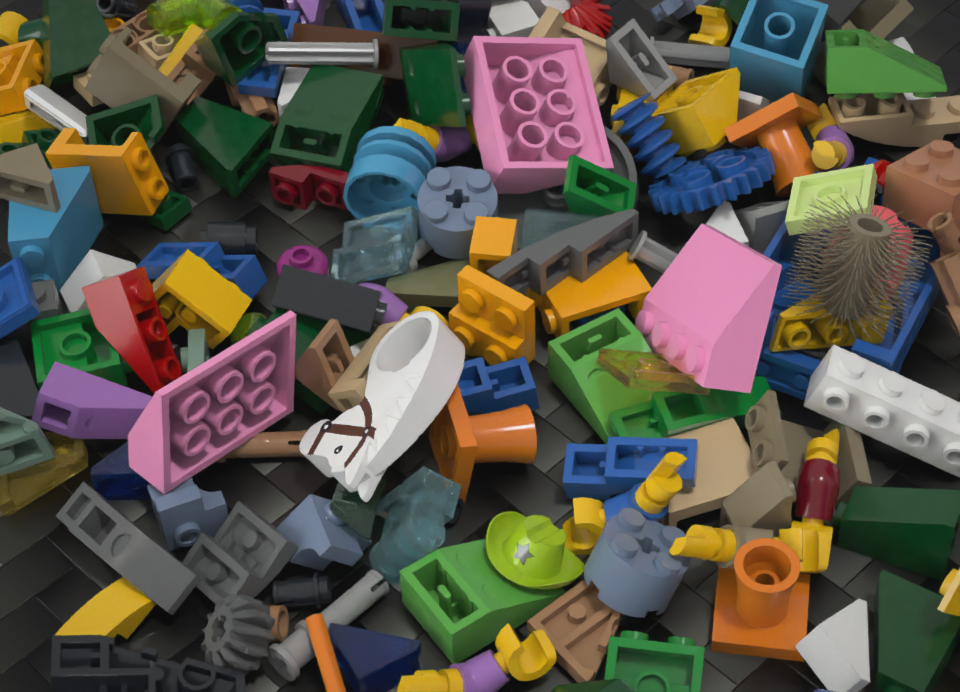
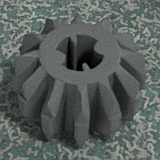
[201,593,275,676]

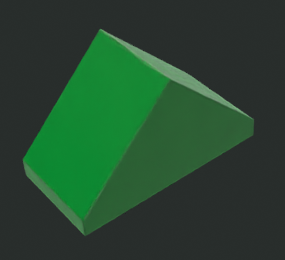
[563,154,637,220]

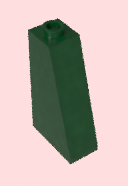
[382,0,460,42]

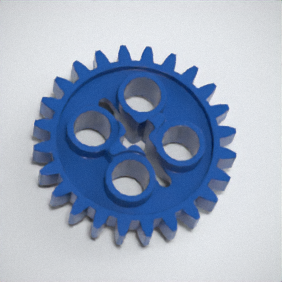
[648,146,776,215]

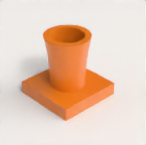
[724,92,825,198]
[428,384,537,502]
[711,538,810,662]

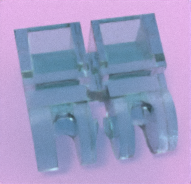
[369,466,461,579]

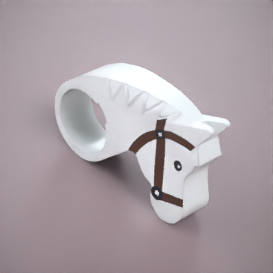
[300,311,465,502]

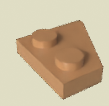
[527,579,624,683]

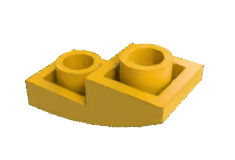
[51,577,157,639]

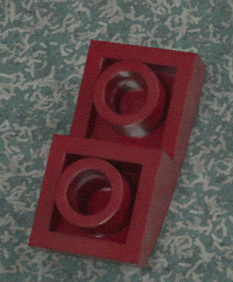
[269,165,349,211]

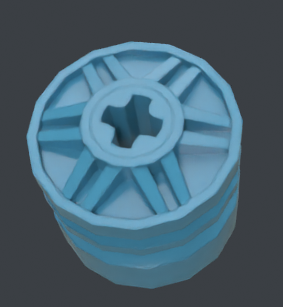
[343,126,437,231]

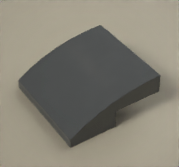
[182,501,299,604]

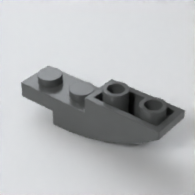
[56,481,201,615]

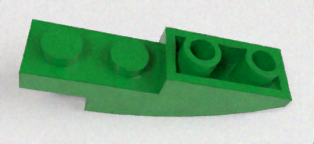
[608,376,782,438]

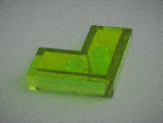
[147,0,243,37]

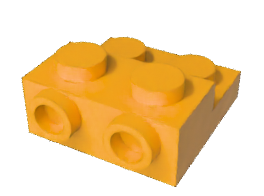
[0,39,44,116]
[448,265,536,365]

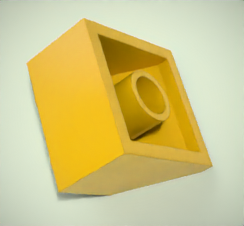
[651,67,741,157]

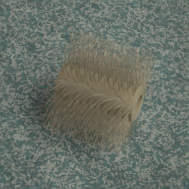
[781,195,932,341]

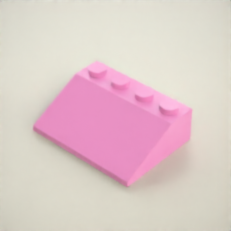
[464,36,614,194]
[635,224,782,393]
[128,310,297,494]

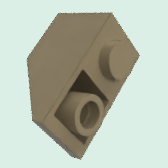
[719,461,796,537]

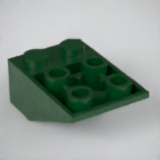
[399,41,471,127]
[270,65,384,173]

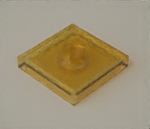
[597,348,711,395]

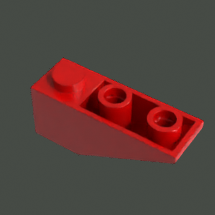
[82,266,183,393]

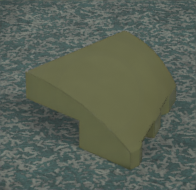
[386,258,470,314]

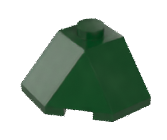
[194,12,288,87]
[85,94,165,150]

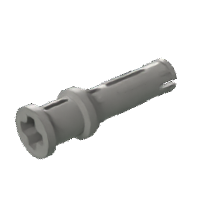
[267,570,390,681]

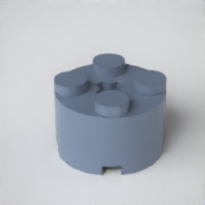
[417,166,498,259]
[583,508,690,618]

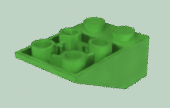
[824,29,947,99]
[548,308,672,444]
[399,539,566,664]

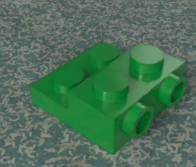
[30,308,134,389]
[604,631,705,692]

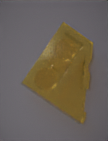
[0,431,88,516]

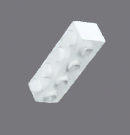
[804,344,960,478]

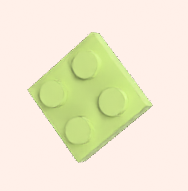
[785,163,877,236]

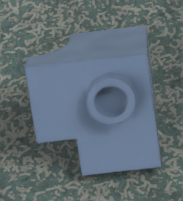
[147,477,229,551]
[277,494,372,571]

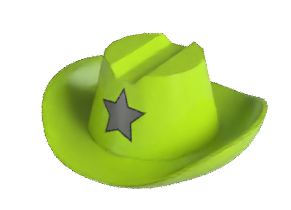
[486,511,585,590]

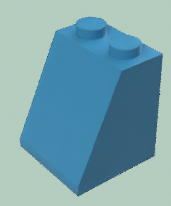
[729,0,829,102]
[8,165,103,293]

